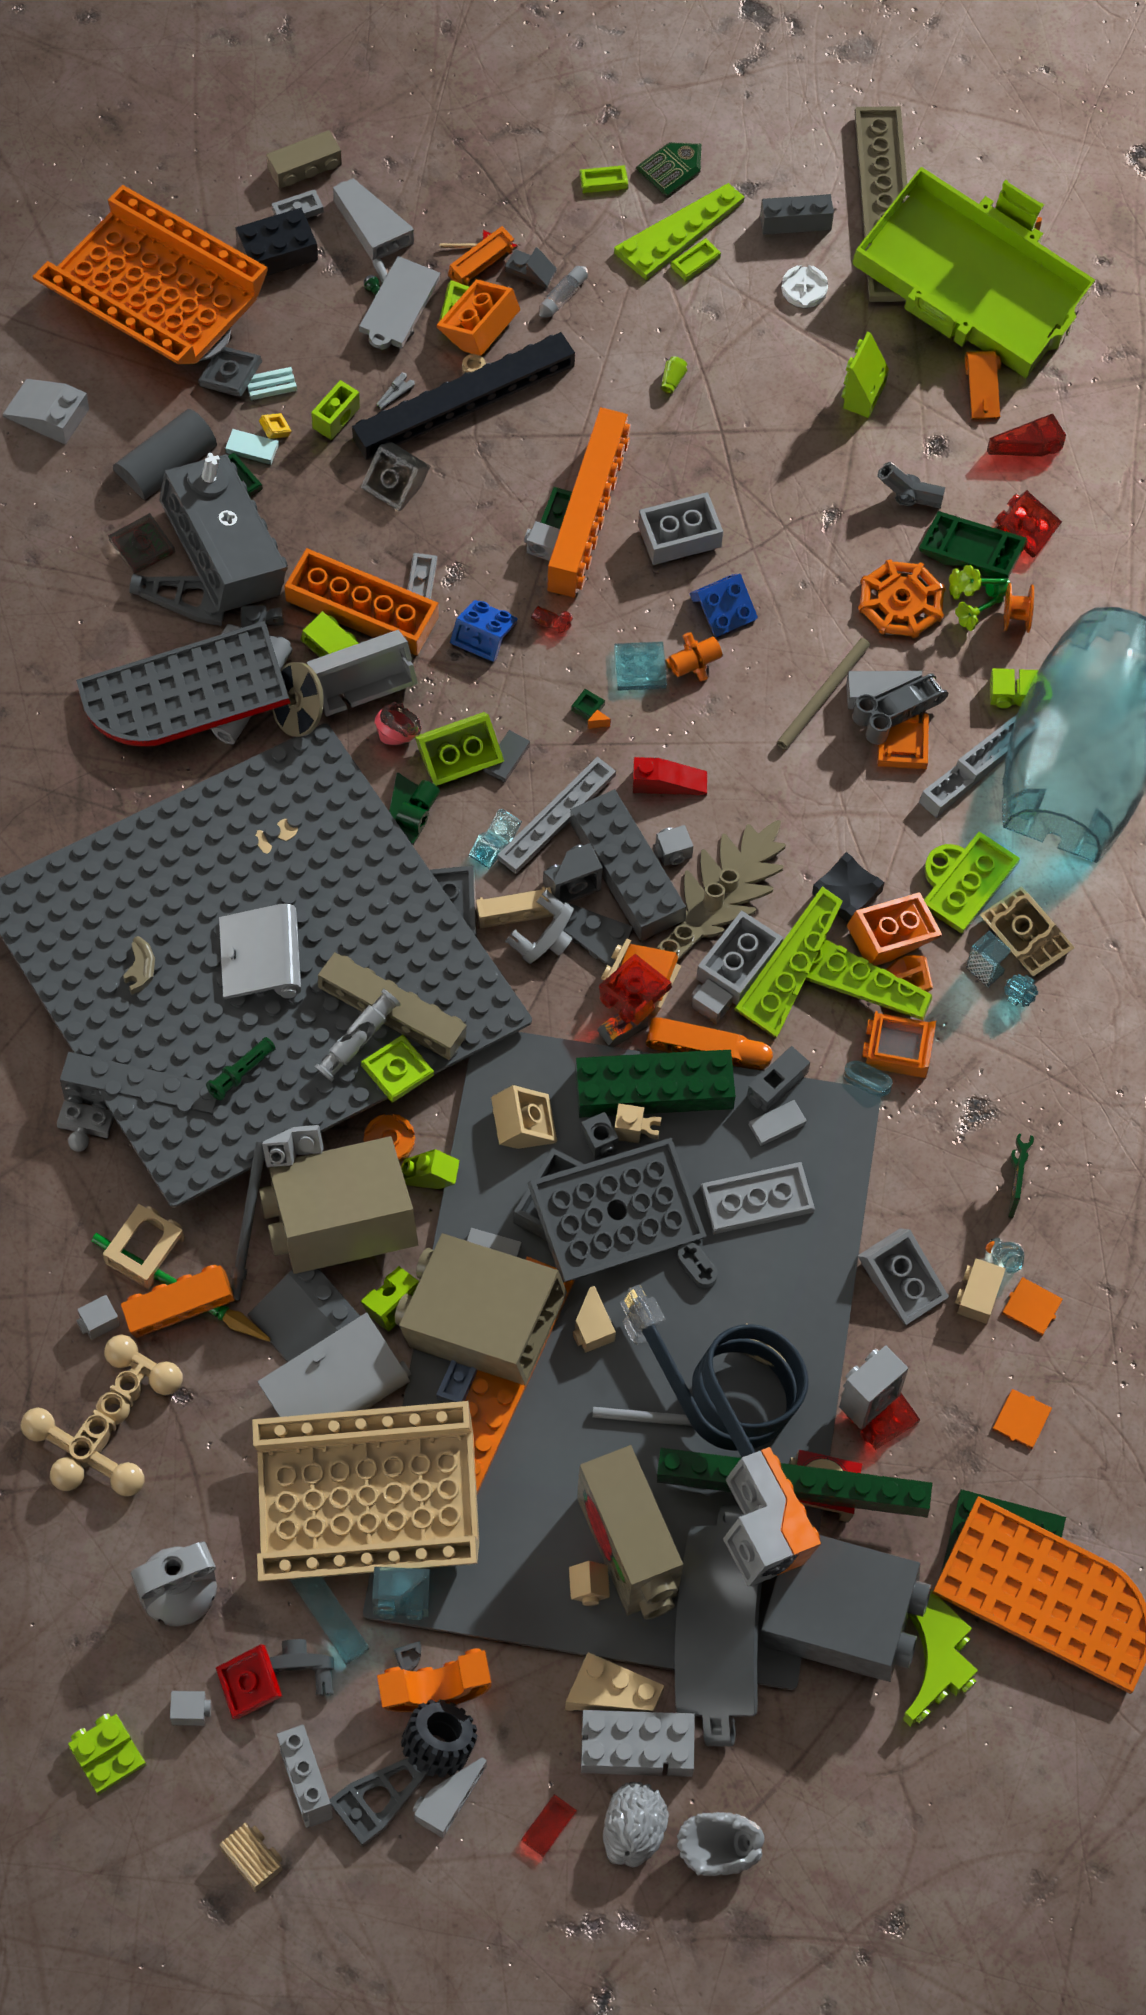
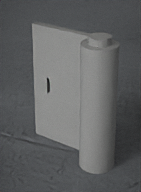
[219,904,301,999]

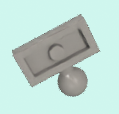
[57,1100,114,1152]

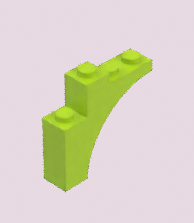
[903,1590,978,1727]

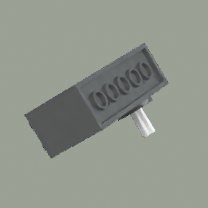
[159,453,288,613]

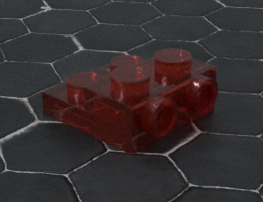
[994,490,1062,558]
[599,954,672,1025]
[846,1393,920,1450]

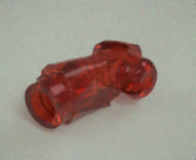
[531,606,573,634]

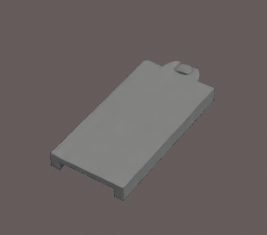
[359,256,441,350]

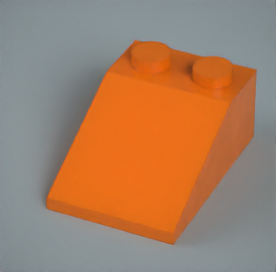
[846,892,942,966]

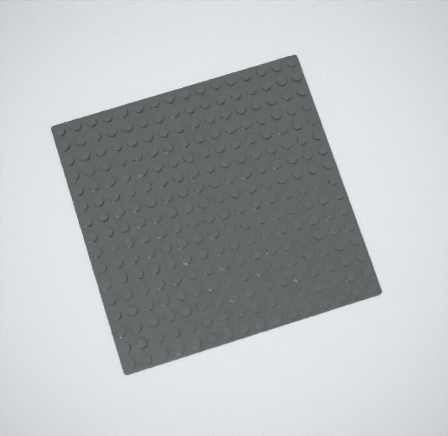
[0,723,532,1208]

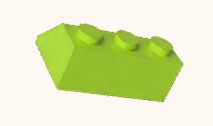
[415,712,504,786]

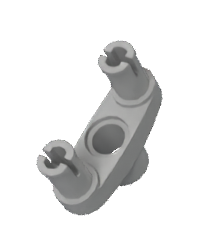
[505,889,574,964]

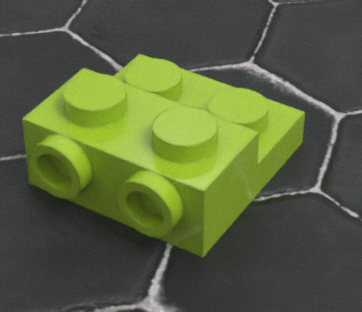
[68,1713,146,1795]

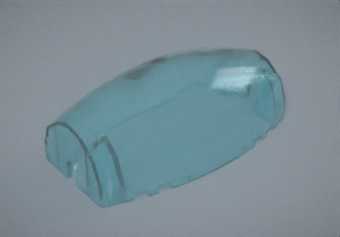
[1002,607,1146,863]

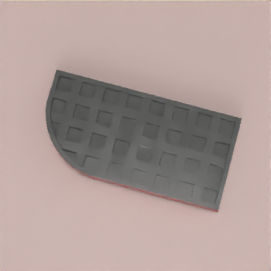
[76,621,290,746]

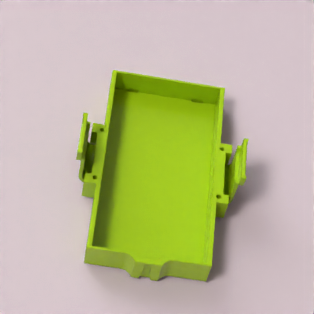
[852,167,1095,378]

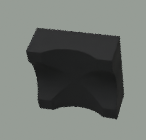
[812,852,885,922]

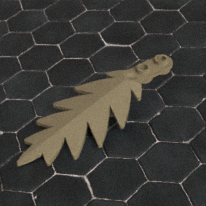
[657,820,786,961]

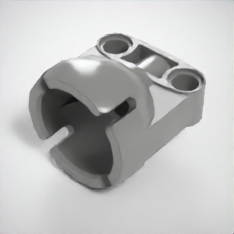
[131,1542,217,1627]

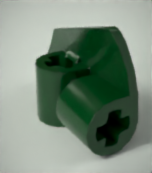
[389,773,440,845]

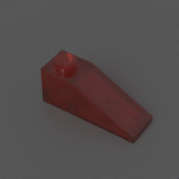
[987,413,1066,457]

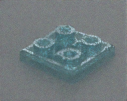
[614,642,667,691]

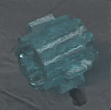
[1004,974,1038,1007]

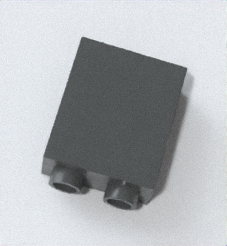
[761,1535,932,1682]

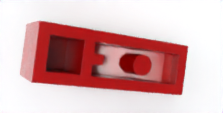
[632,757,707,795]

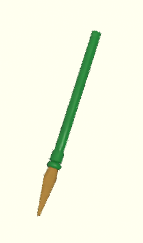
[91,1233,271,1342]

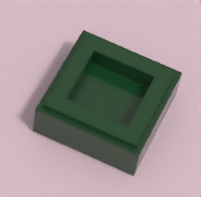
[571,689,605,720]

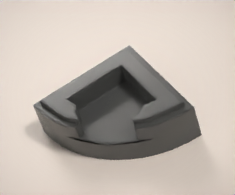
[394,1641,421,1671]

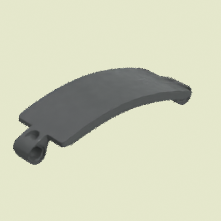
[675,1505,762,1746]

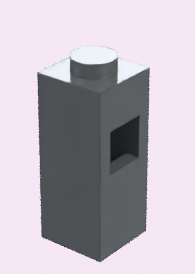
[747,1046,810,1113]

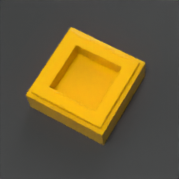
[259,413,292,439]

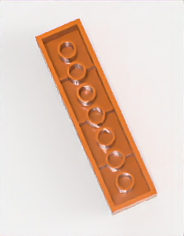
[547,407,631,598]

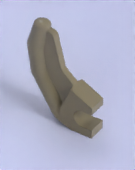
[123,936,155,995]

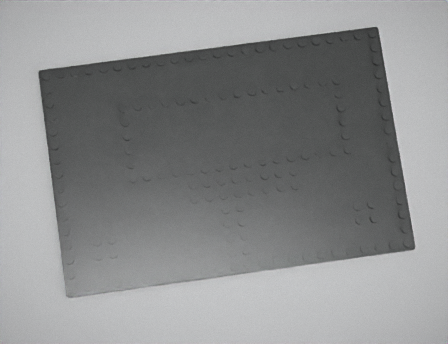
[363,1032,881,1690]

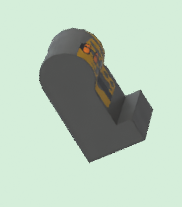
[597,1000,649,1047]

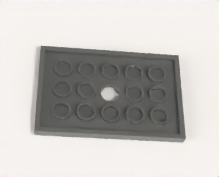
[527,1138,707,1283]

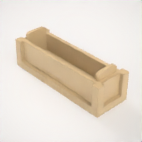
[476,886,554,929]

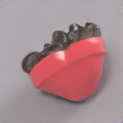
[375,702,422,745]

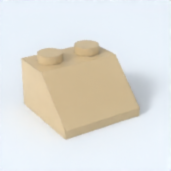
[491,1085,557,1149]

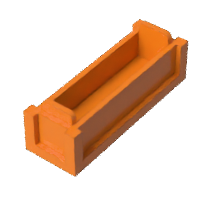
[448,226,514,286]

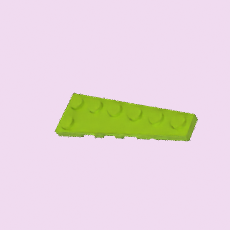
[805,938,932,1020]

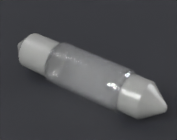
[539,266,588,318]

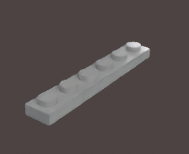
[497,756,616,874]

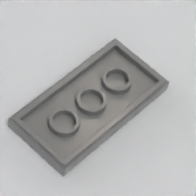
[700,1162,815,1235]

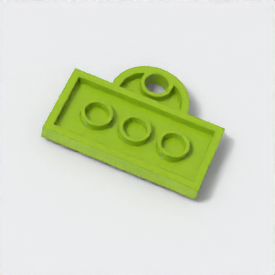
[924,831,1020,934]

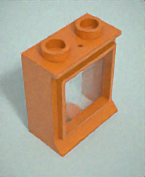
[862,1011,936,1078]

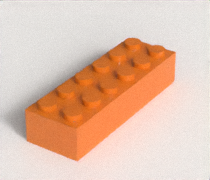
[285,548,439,656]

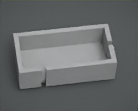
[306,630,418,717]
[581,1710,695,1777]

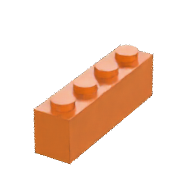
[121,1265,235,1338]

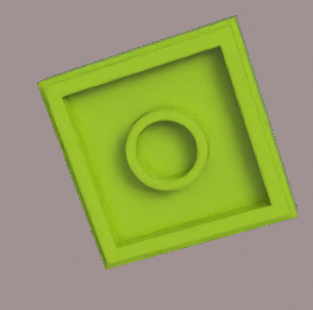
[361,1035,434,1103]

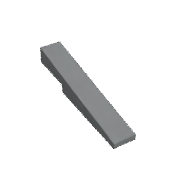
[919,709,1041,818]

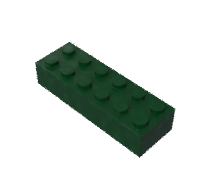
[575,1049,736,1118]

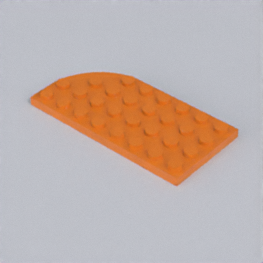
[932,1496,1146,1694]

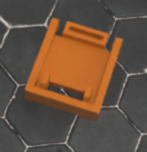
[877,713,929,769]

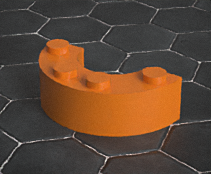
[377,1648,492,1712]

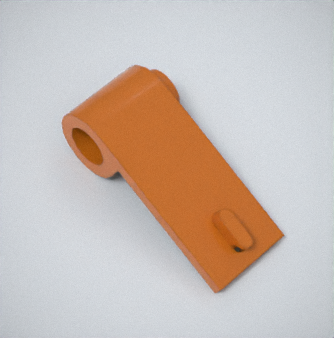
[965,351,1001,419]

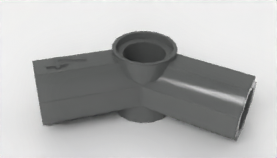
[877,462,946,509]

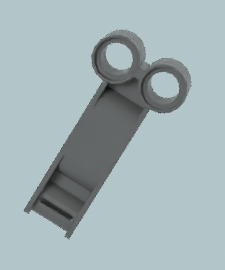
[852,674,948,745]

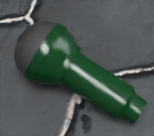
[363,275,380,296]

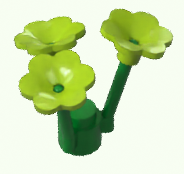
[949,565,1010,631]

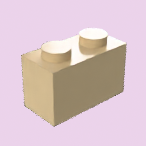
[955,1258,1006,1324]

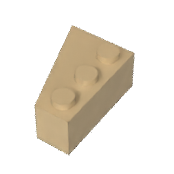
[565,1652,664,1712]

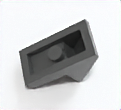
[505,247,557,288]

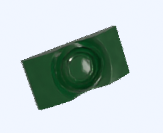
[919,511,1027,579]

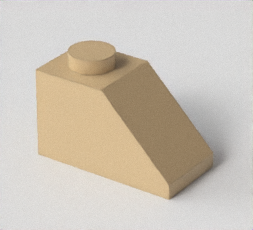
[573,1286,616,1353]

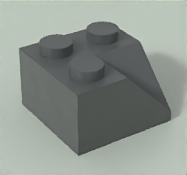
[543,843,603,903]

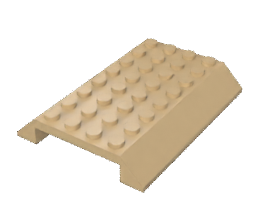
[253,1401,479,1582]

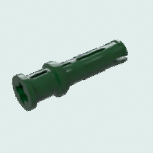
[206,1037,276,1101]

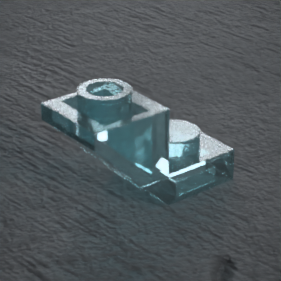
[469,809,522,869]

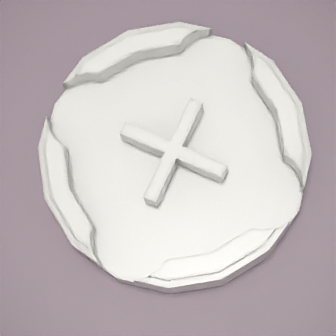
[781,265,828,308]

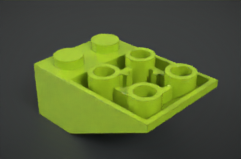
[841,331,889,418]

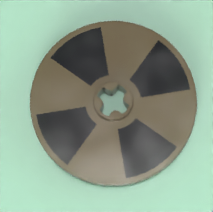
[272,662,324,737]

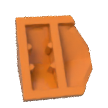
[885,955,933,992]

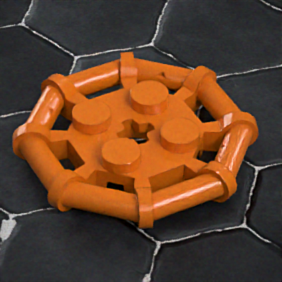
[858,559,946,638]

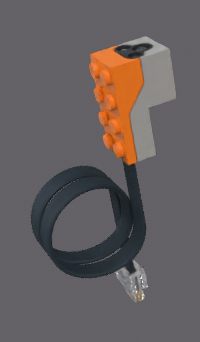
[620,1285,821,1587]

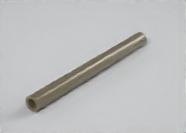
[777,638,870,750]

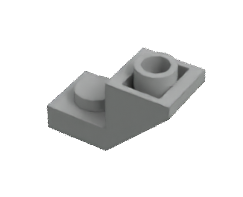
[262,1125,323,1167]

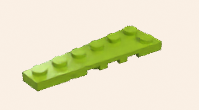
[614,183,745,280]
[734,886,843,1039]

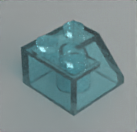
[372,1567,430,1620]

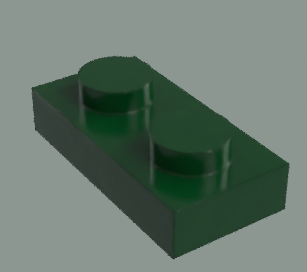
[541,487,572,529]

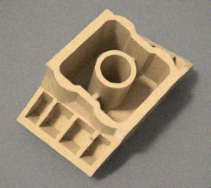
[980,886,1075,976]

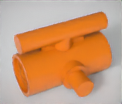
[665,632,723,681]

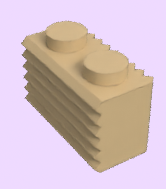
[219,1823,283,1892]

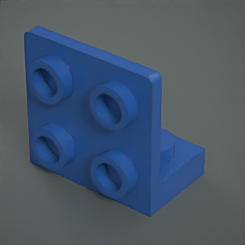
[689,573,758,637]
[450,600,518,662]

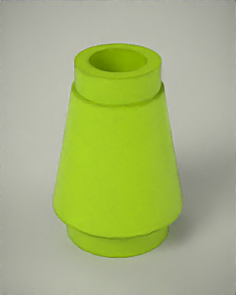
[660,356,688,394]

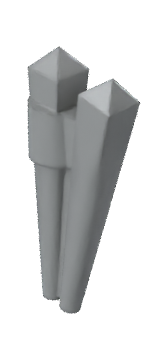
[376,373,415,410]

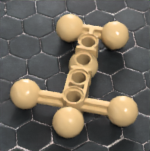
[21,1334,183,1497]

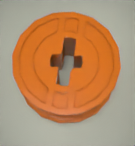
[1004,583,1034,633]

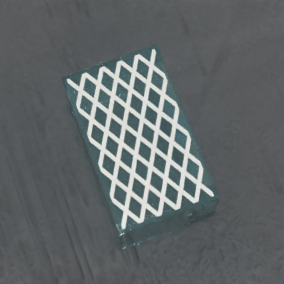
[966,930,1011,988]

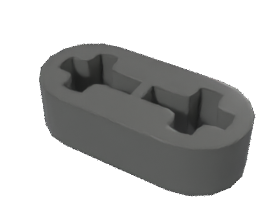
[677,1242,717,1289]

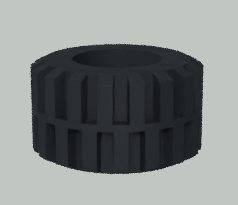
[401,1700,477,1777]

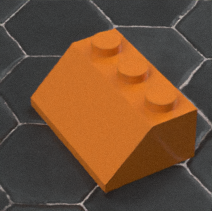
[436,279,521,356]

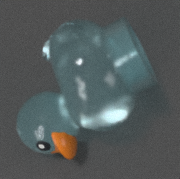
[985,1238,1025,1273]

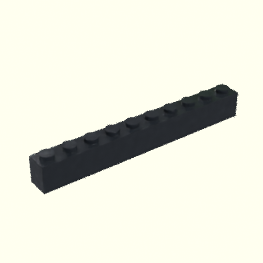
[352,332,575,460]

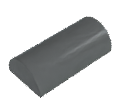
[113,409,217,501]

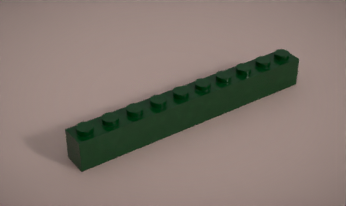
[657,1448,933,1518]

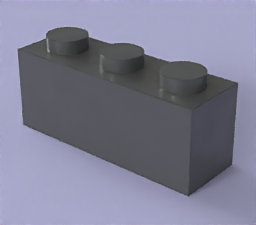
[760,194,834,235]

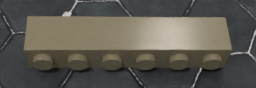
[318,952,467,1061]

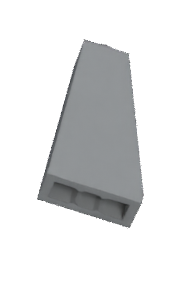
[333,178,414,261]

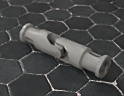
[314,989,401,1082]

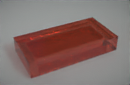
[521,1794,577,1858]

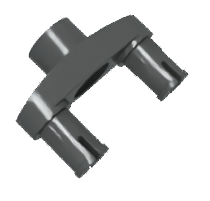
[270,1639,334,1696]

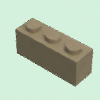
[266,130,342,189]

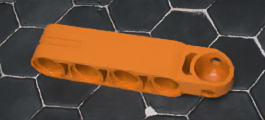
[646,1017,773,1070]

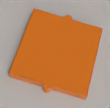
[1002,1277,1063,1336]
[992,1389,1052,1449]

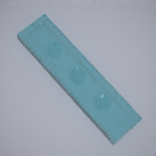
[289,1577,369,1665]

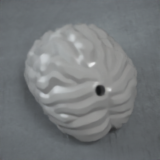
[603,1782,669,1868]
[677,1812,764,1876]

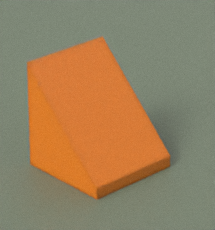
[587,710,611,729]

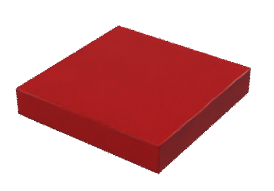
[216,1645,282,1719]

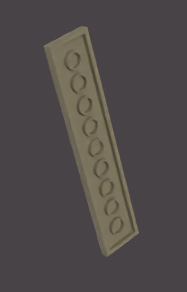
[854,106,908,302]

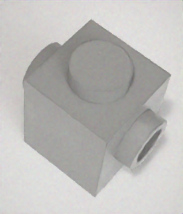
[653,825,693,866]

